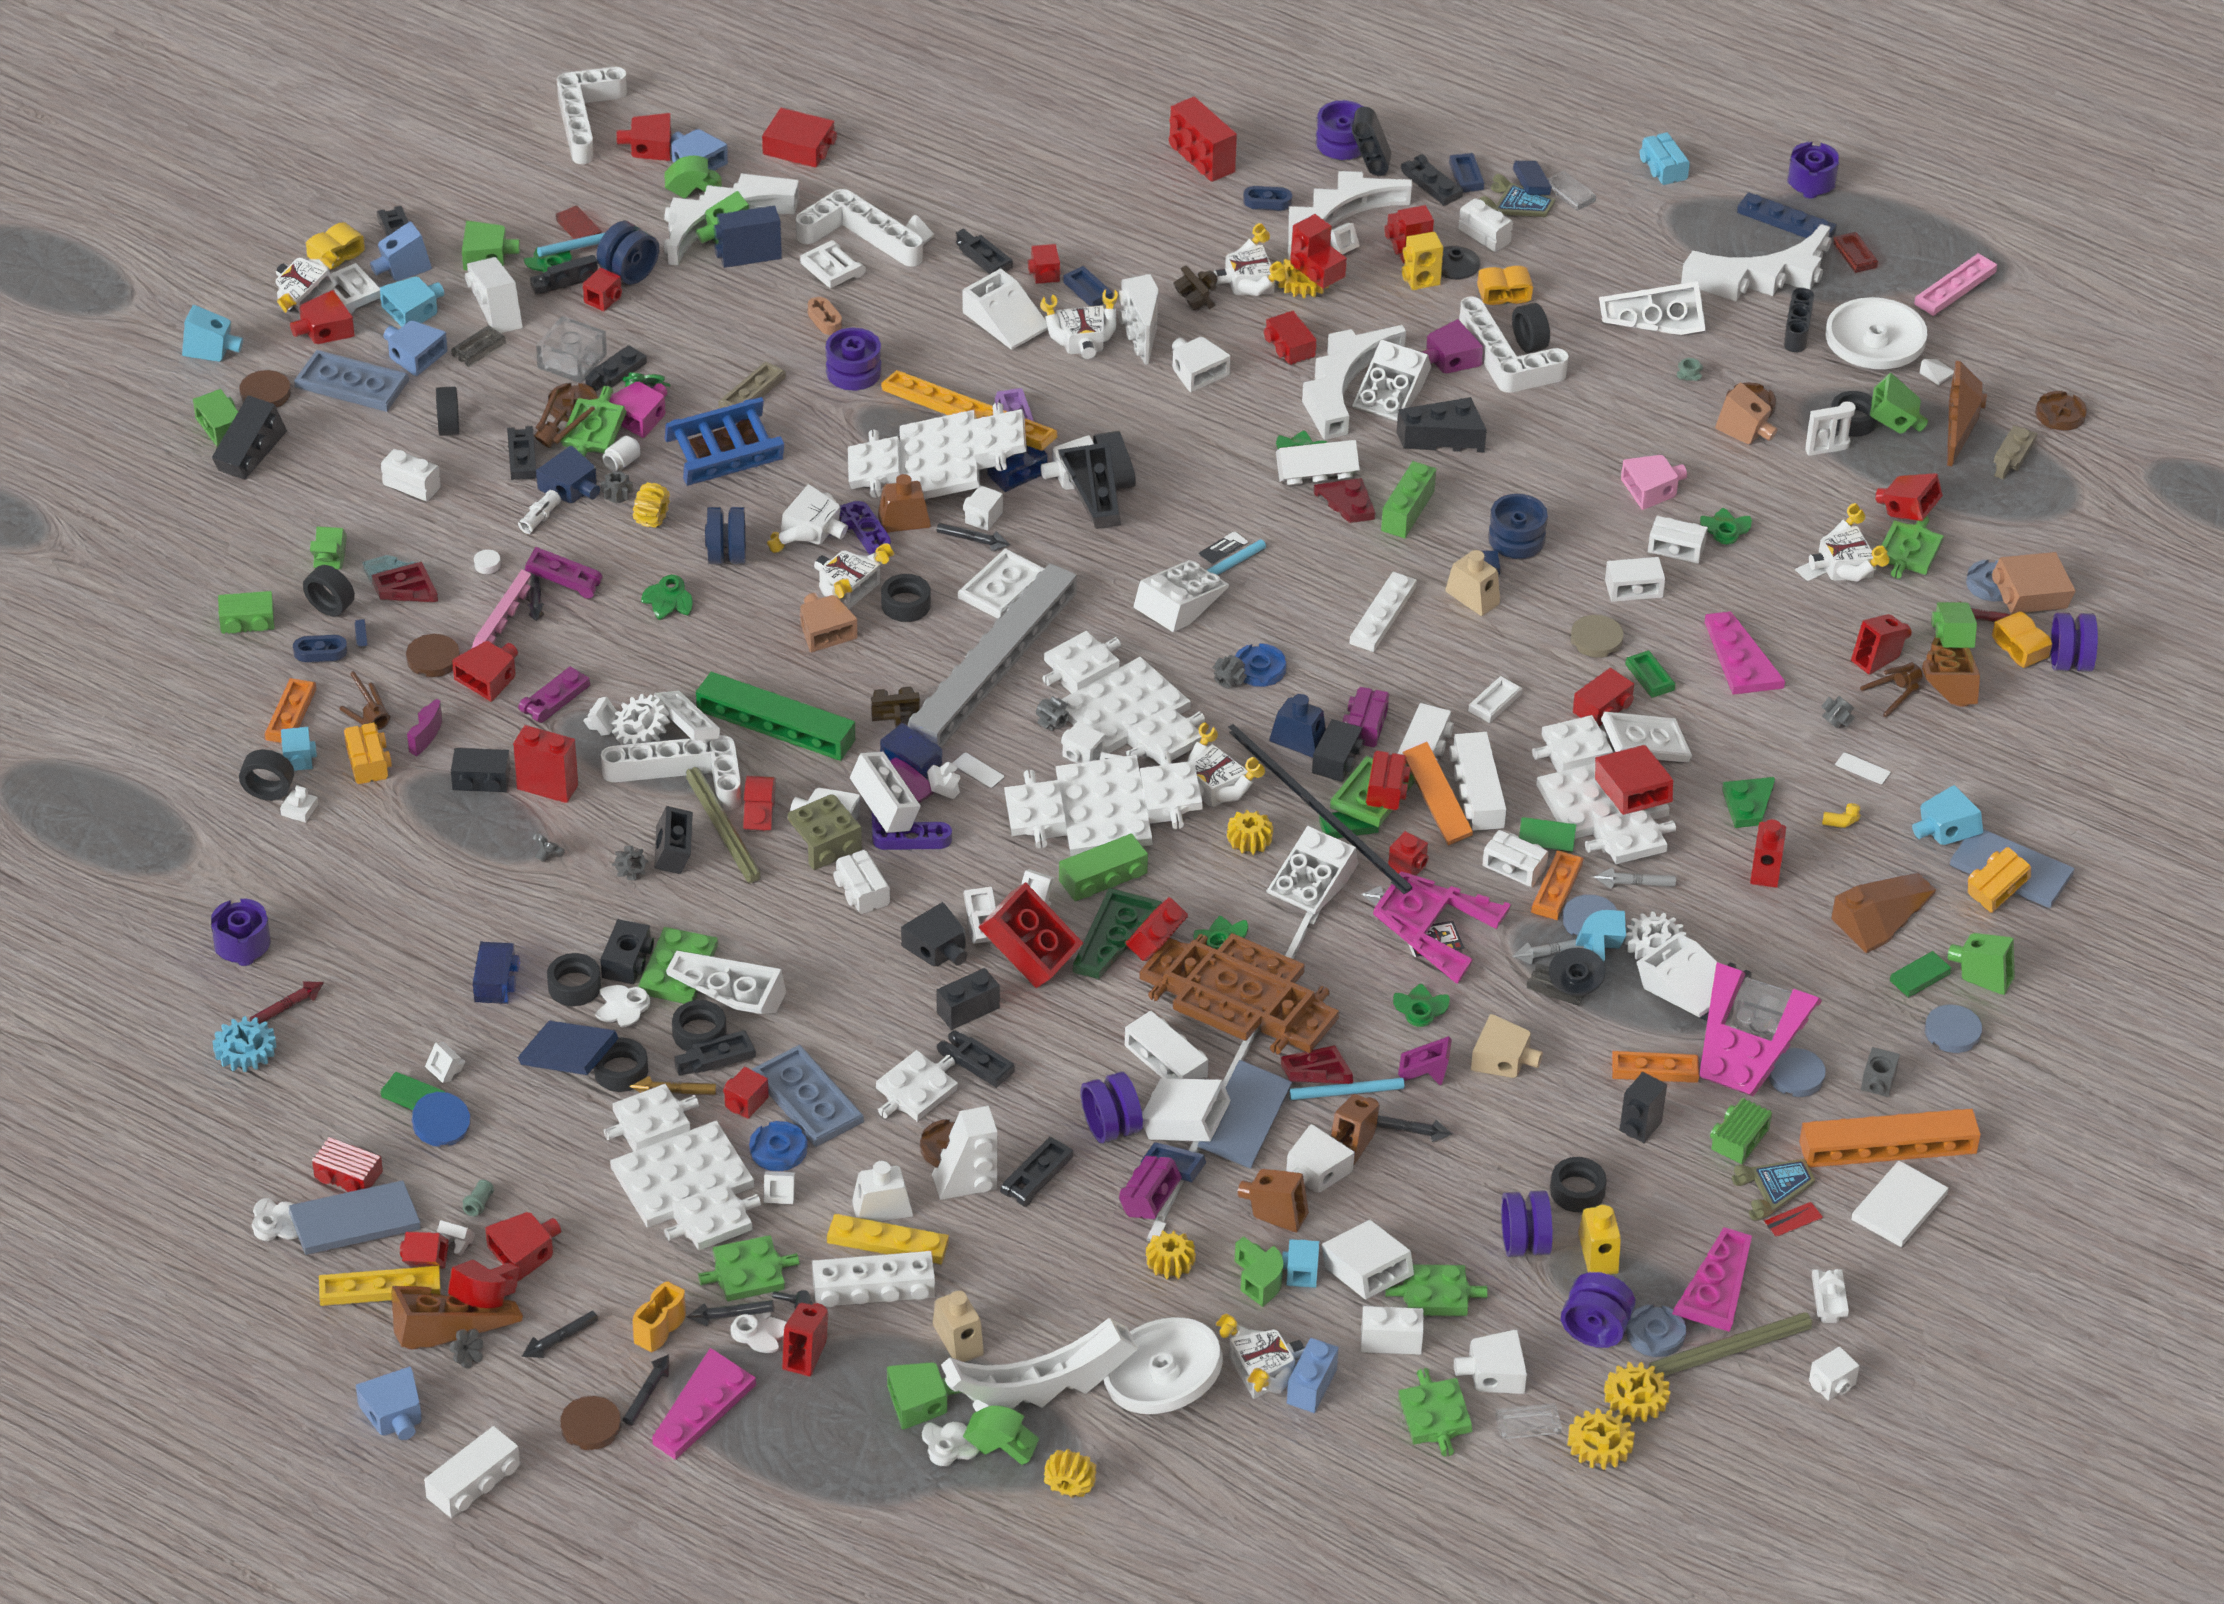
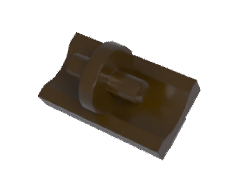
[1173,265,1218,311]
[871,686,920,727]

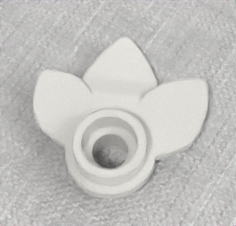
[595,985,650,1027]
[252,1197,298,1241]
[731,1312,786,1353]
[922,1422,980,1466]

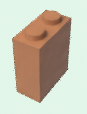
[1992,552,2076,614]

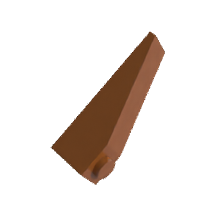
[1947,361,1987,466]
[1922,635,1980,707]
[1831,872,1936,954]
[391,1286,523,1350]

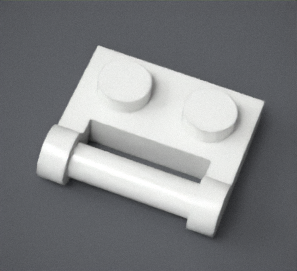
[800,240,866,288]
[331,263,381,314]
[1805,402,1856,456]

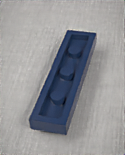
[1737,192,1837,238]

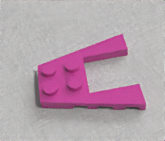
[1373,872,1511,984]
[1699,962,1822,1097]

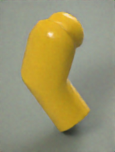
[1822,803,1861,828]

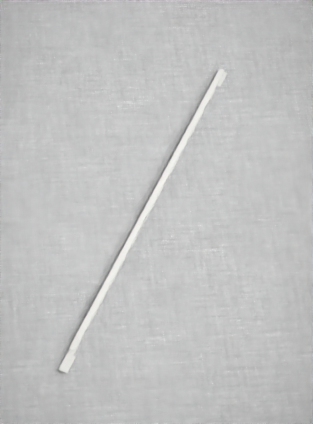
[1147,910,1321,1241]

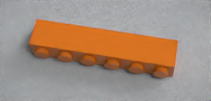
[1799,1109,1981,1168]

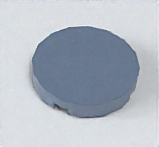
[1966,560,2003,602]
[1563,895,1618,935]
[1925,1004,1982,1053]
[1768,1048,1826,1097]
[1626,1304,1686,1357]

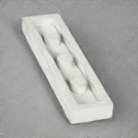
[1350,572,1417,652]
[654,691,720,743]

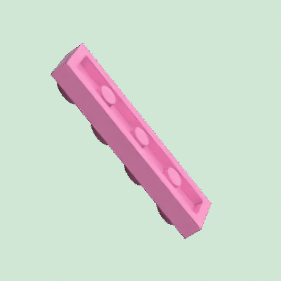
[1914,253,1997,316]
[471,569,531,649]

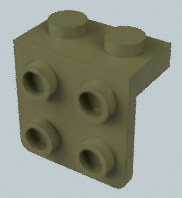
[788,794,862,870]

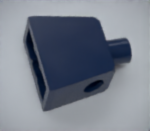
[536,446,600,504]
[1269,694,1326,758]

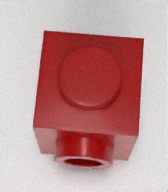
[1028,244,1060,284]
[583,268,622,311]
[1388,831,1429,876]
[723,1066,769,1119]
[400,1232,449,1269]

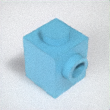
[281,727,317,771]
[1282,1239,1319,1288]

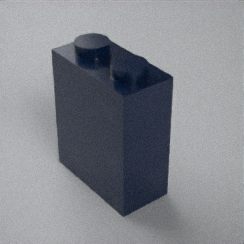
[714,205,782,268]

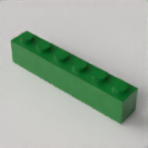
[696,671,856,761]

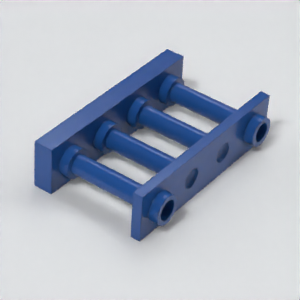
[665,397,784,486]

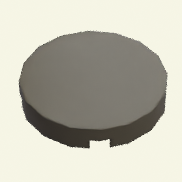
[1571,615,1623,658]

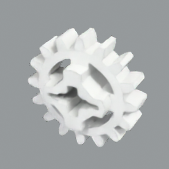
[611,694,670,745]
[1624,912,1686,960]

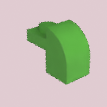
[665,155,722,199]
[310,527,347,570]
[1234,1236,1283,1307]
[963,1406,1039,1465]

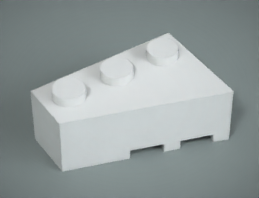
[465,257,523,335]
[932,1106,997,1200]

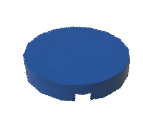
[1235,643,1286,687]
[412,1092,470,1147]
[749,1121,808,1171]

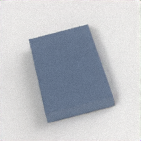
[294,350,409,412]
[1950,829,2075,908]
[752,1045,864,1147]
[1197,1060,1292,1169]
[289,1180,420,1255]

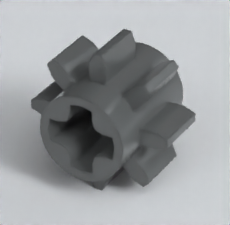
[600,471,633,503]
[1212,655,1247,688]
[1036,696,1069,731]
[1821,696,1855,729]
[612,846,649,880]

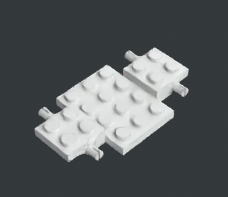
[848,403,1026,499]
[1042,631,1205,765]
[1532,715,1676,864]
[1004,751,1203,856]
[603,1084,761,1251]

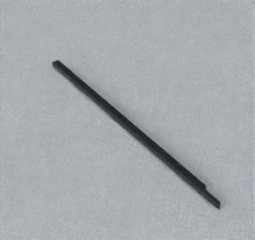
[1228,724,1413,894]

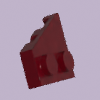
[1314,478,1375,523]
[371,561,438,602]
[1281,1045,1353,1084]

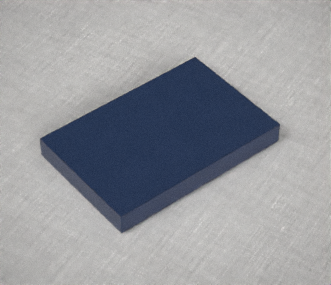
[517,1020,619,1075]

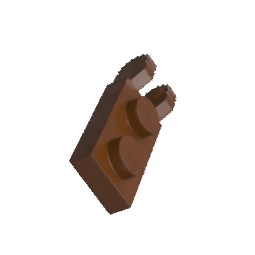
[688,419,759,459]

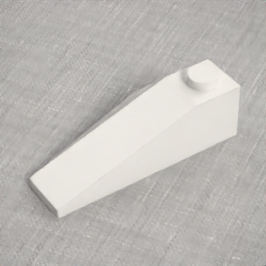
[1599,281,1706,335]
[666,951,786,1014]

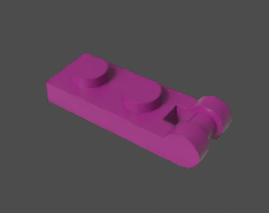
[524,547,603,599]
[518,666,590,723]

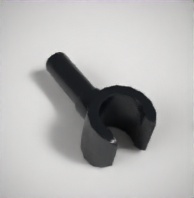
[772,1290,812,1309]

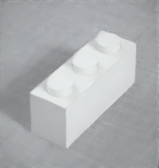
[1276,440,1360,485]
[1397,703,1454,781]
[850,752,921,833]
[1125,1011,1208,1079]
[424,1426,520,1518]

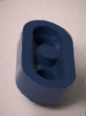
[1243,186,1292,211]
[293,635,348,662]

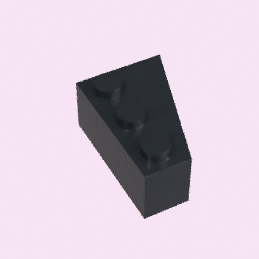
[212,395,287,480]
[1396,397,1487,453]
[1058,442,1121,529]

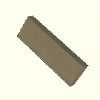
[718,361,786,408]

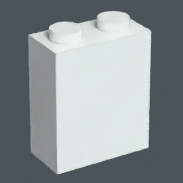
[1142,1078,1231,1141]
[1322,1220,1414,1300]

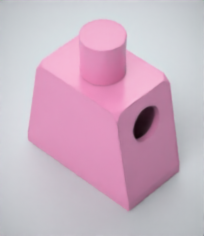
[1621,455,1687,510]

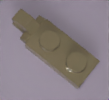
[1994,425,2037,479]

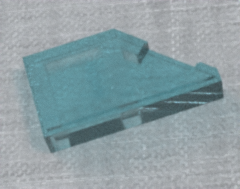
[362,555,416,585]

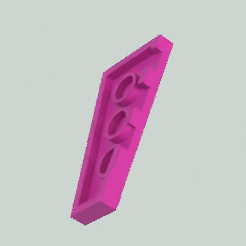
[1704,611,1785,695]
[1672,1227,1752,1332]
[652,1348,756,1460]

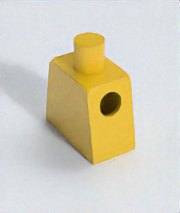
[1578,1205,1621,1275]

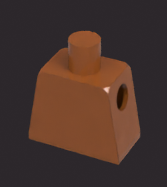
[878,474,931,533]
[1331,1094,1380,1165]
[1238,1169,1309,1233]

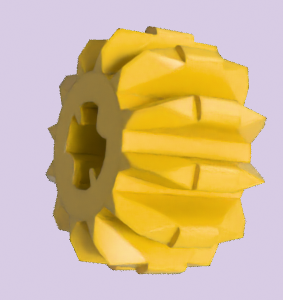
[633,482,670,528]
[1227,809,1273,855]
[1146,1229,1196,1280]
[1044,1449,1096,1498]

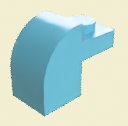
[1576,910,1626,962]

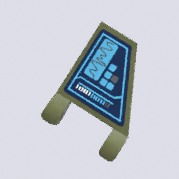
[1479,174,1555,217]
[1731,1159,1815,1221]

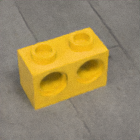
[1402,232,1443,290]

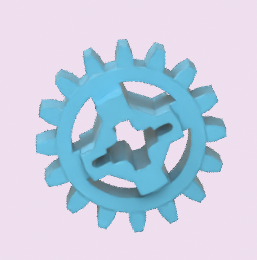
[213,1017,277,1072]

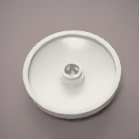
[1826,297,1927,369]
[1104,1317,1223,1414]

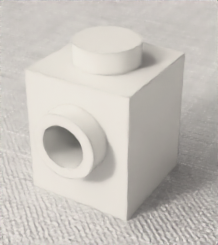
[963,485,1003,531]
[1061,722,1105,763]
[1809,1346,1859,1401]

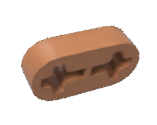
[808,297,842,335]

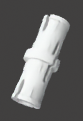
[518,490,561,534]

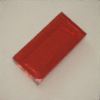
[556,205,602,239]
[1833,232,1878,273]

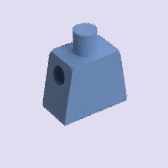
[670,129,728,171]
[370,222,432,281]
[384,321,448,377]
[356,1366,422,1440]

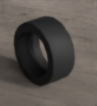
[1512,303,1550,353]
[436,386,459,436]
[1831,391,1878,437]
[303,565,355,617]
[881,574,931,622]
[239,749,294,801]
[547,953,601,1007]
[672,1000,727,1051]
[594,1037,649,1092]
[1550,1157,1607,1213]

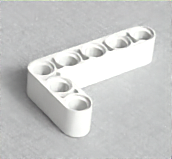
[557,67,627,164]
[796,189,923,267]
[1459,297,1569,393]
[601,735,741,810]

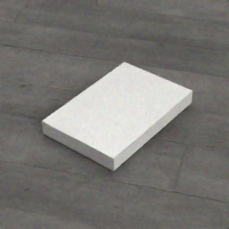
[958,549,1044,619]
[1601,712,1692,763]
[1851,1161,1949,1247]

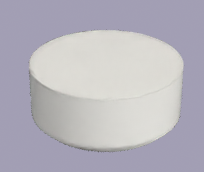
[474,550,501,574]

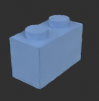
[1287,1338,1339,1413]

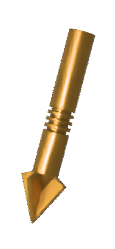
[630,1076,716,1095]

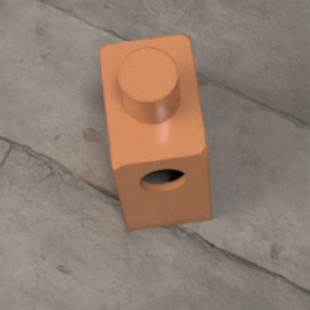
[1715,382,1778,444]
[800,593,857,653]

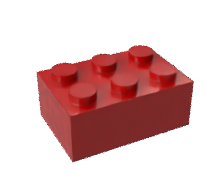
[1169,96,1237,182]
[978,882,1083,988]

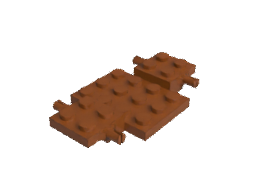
[1140,933,1339,1055]

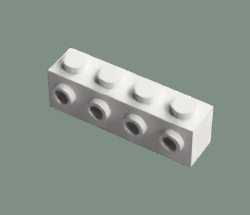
[1449,732,1506,831]
[812,1251,935,1307]

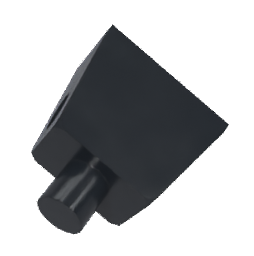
[901,902,968,967]

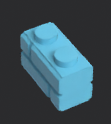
[1639,132,1690,185]

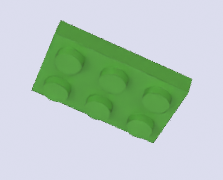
[1330,756,1414,827]
[638,927,718,1004]

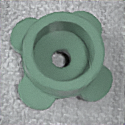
[1677,358,1703,381]

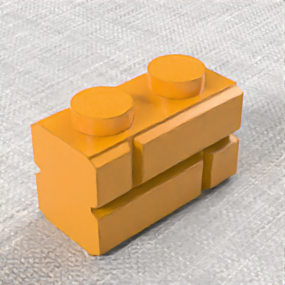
[344,723,392,784]
[1968,847,2031,913]

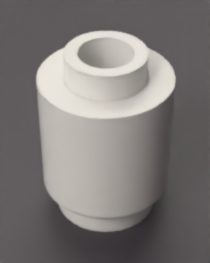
[602,436,640,471]

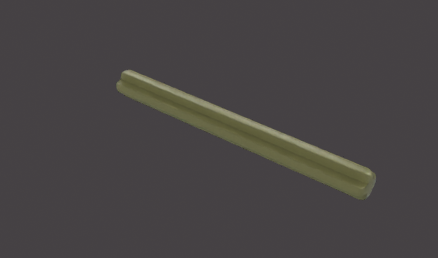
[686,767,761,883]
[1649,1312,1813,1376]

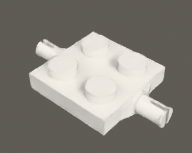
[876,1050,958,1121]

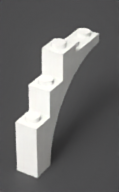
[1288,171,1412,260]
[664,174,799,265]
[1681,224,1832,301]
[1302,325,1406,440]
[941,1318,1138,1412]

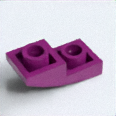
[407,698,442,757]
[890,757,934,803]

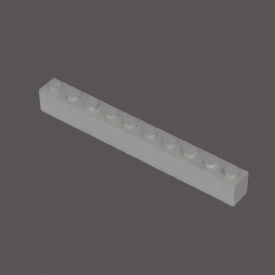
[908,563,1077,752]

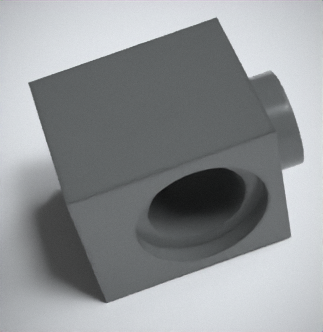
[1861,1047,1900,1097]

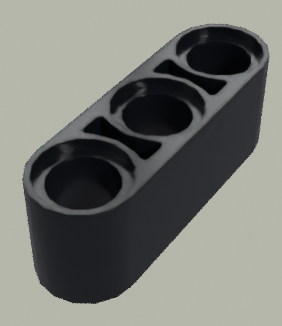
[1352,106,1392,176]
[1784,287,1814,353]
[1093,430,1136,490]

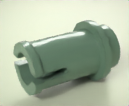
[463,1180,495,1216]

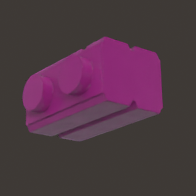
[1342,687,1390,748]
[1118,1156,1182,1219]

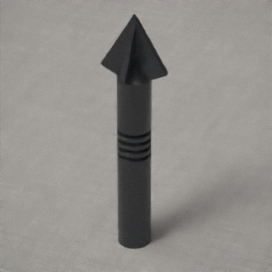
[937,523,1010,551]
[528,573,544,621]
[1376,1115,1453,1142]
[687,1300,775,1326]
[522,1310,598,1358]
[623,1354,669,1426]

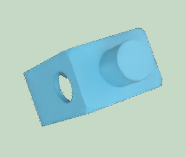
[380,277,444,327]
[182,305,243,362]
[1912,785,1983,845]

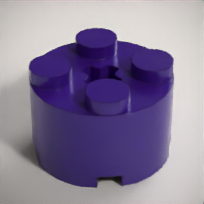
[1787,142,1839,199]
[211,898,271,966]

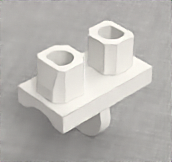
[1812,1269,1848,1323]

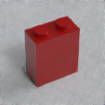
[762,107,837,168]
[513,725,578,803]
[1595,745,1673,815]

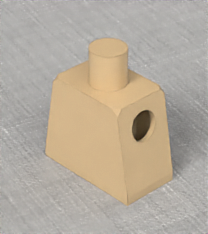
[1445,550,1500,616]
[1471,1014,1543,1078]
[933,1291,984,1362]

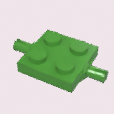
[560,386,627,457]
[1882,516,1944,578]
[698,1235,799,1302]
[1385,1265,1487,1316]
[1398,1368,1472,1457]

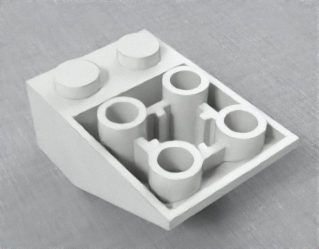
[963,269,1048,350]
[1118,274,1158,365]
[1352,340,1431,422]
[1134,560,1229,632]
[1267,826,1359,915]
[1637,933,1741,1017]

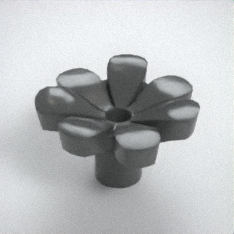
[532,833,565,862]
[450,1329,484,1369]

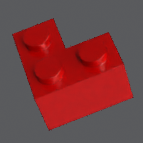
[1384,205,1434,264]
[1290,214,1347,289]

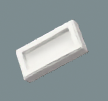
[1468,676,1522,723]

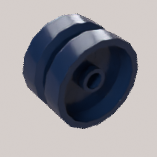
[596,220,660,285]
[1488,494,1548,559]
[705,507,746,564]

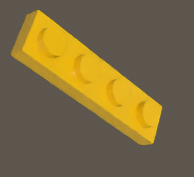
[827,1214,949,1265]
[319,1266,441,1306]

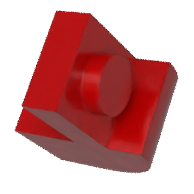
[743,776,776,831]
[448,1259,520,1308]

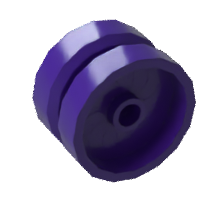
[1316,100,1364,160]
[825,327,882,391]
[2050,612,2098,672]
[1080,1071,1143,1144]
[1501,1190,1553,1257]
[1560,1272,1636,1348]

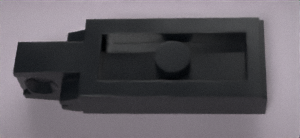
[955,228,1013,274]
[530,255,598,294]
[585,345,647,391]
[675,1030,756,1076]

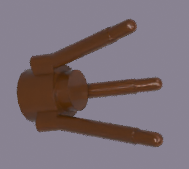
[534,387,595,448]
[1860,662,1923,717]
[340,671,391,730]

